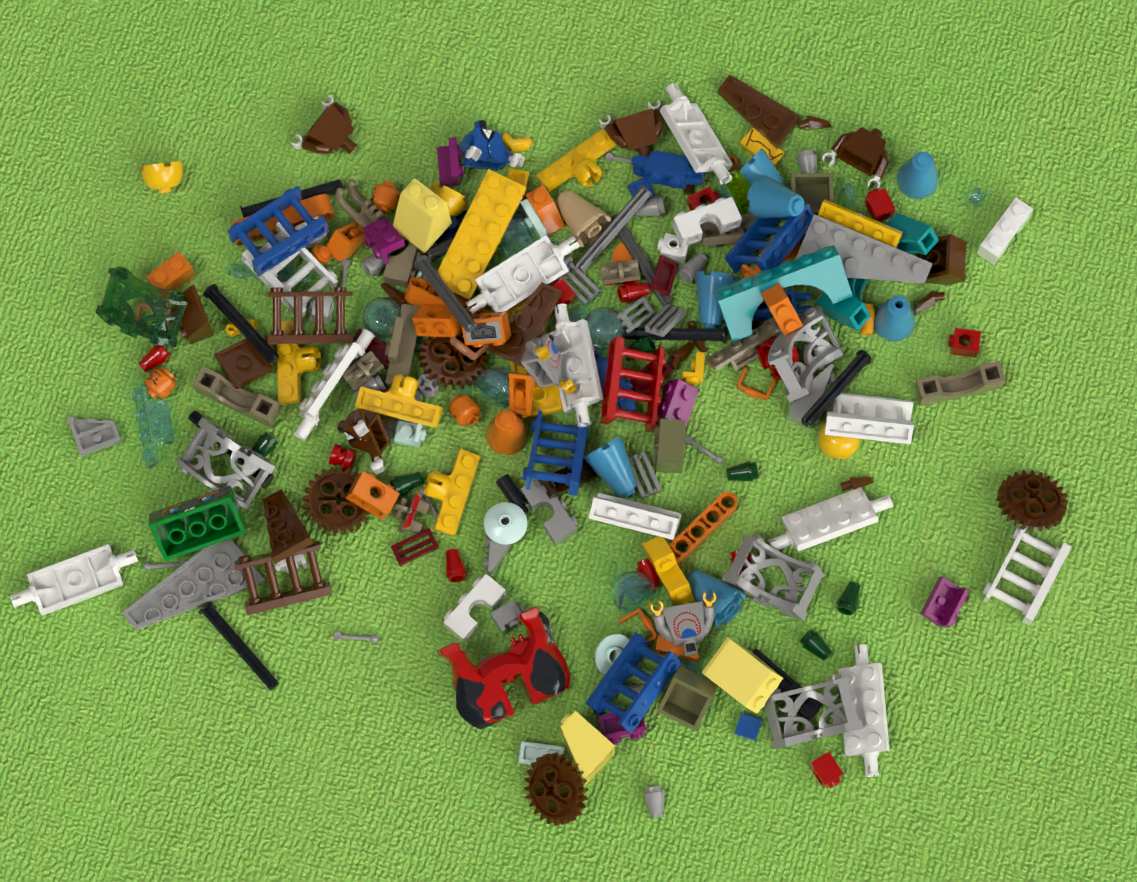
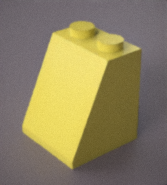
[393,178,452,253]
[701,637,783,713]
[560,710,615,786]

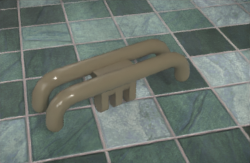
[335,179,405,240]

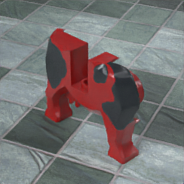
[437,606,571,729]

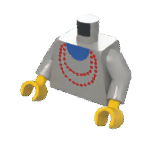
[521,334,577,395]
[648,591,716,656]

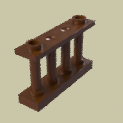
[265,287,353,344]
[234,539,332,615]

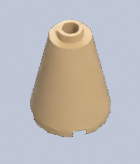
[557,191,612,247]

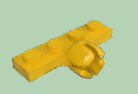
[536,128,616,192]
[818,200,903,248]
[277,319,321,405]
[355,374,443,428]
[424,449,480,537]

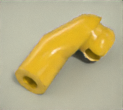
[225,319,258,337]

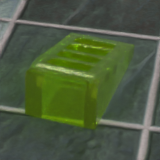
[727,170,751,213]

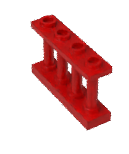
[600,336,666,432]

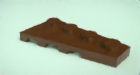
[718,74,800,150]
[486,282,562,368]
[263,489,313,564]

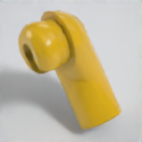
[501,133,532,152]

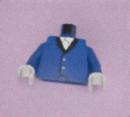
[459,120,525,171]

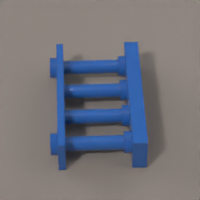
[228,186,329,277]
[725,203,814,273]
[522,411,589,496]
[585,632,681,734]

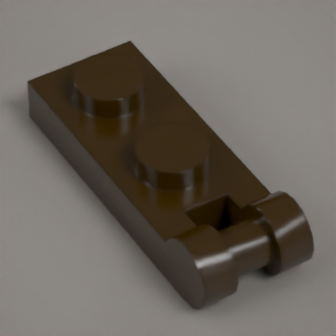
[538,459,597,499]

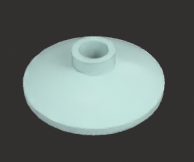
[484,502,527,545]
[595,634,629,675]

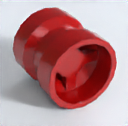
[329,444,356,470]

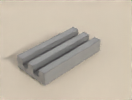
[557,262,600,306]
[616,296,655,333]
[645,304,685,337]
[628,451,662,499]

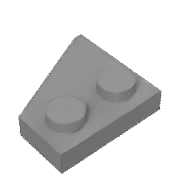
[67,417,122,457]

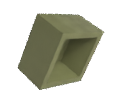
[789,173,834,216]
[653,419,686,474]
[657,665,718,731]

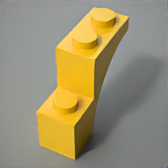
[643,536,695,606]

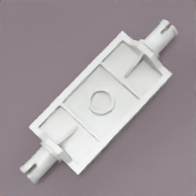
[660,83,733,184]
[465,235,580,314]
[548,304,604,427]
[293,329,375,441]
[768,487,893,551]
[10,544,138,616]
[838,644,890,777]

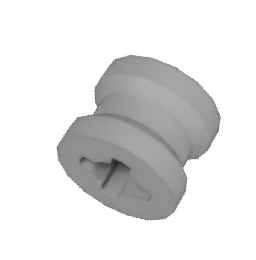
[418,374,440,398]

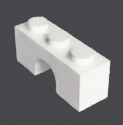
[672,197,742,247]
[977,198,1033,265]
[443,574,506,643]

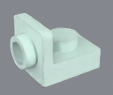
[394,421,427,448]

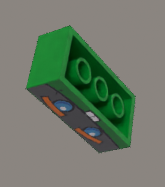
[148,485,246,561]

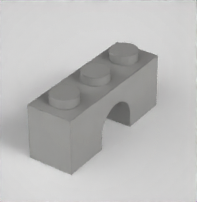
[520,479,578,547]

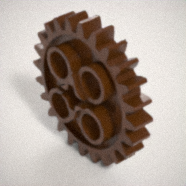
[419,332,488,390]
[302,466,372,536]
[996,470,1068,532]
[524,752,589,826]

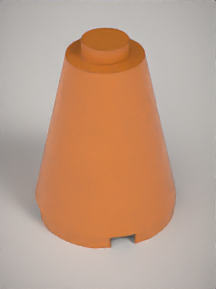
[486,410,528,455]

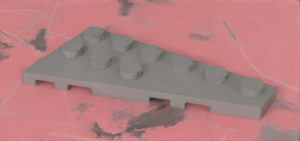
[795,214,933,283]
[122,539,266,631]

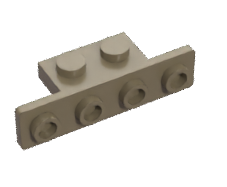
[700,212,756,247]
[385,304,420,385]
[706,318,781,372]

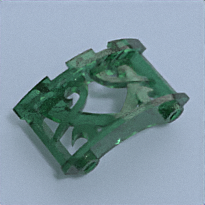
[96,267,189,347]

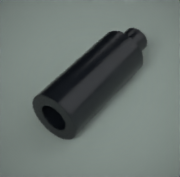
[496,474,529,514]

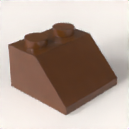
[917,234,967,285]
[172,285,214,344]

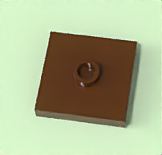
[214,339,273,390]

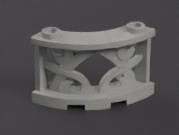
[768,306,843,402]
[176,417,276,510]
[721,534,825,621]
[765,674,864,749]

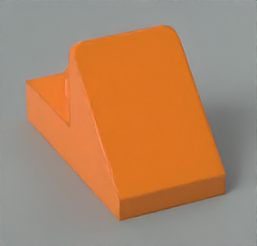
[509,372,537,415]

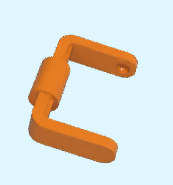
[737,367,777,400]
[619,609,657,643]

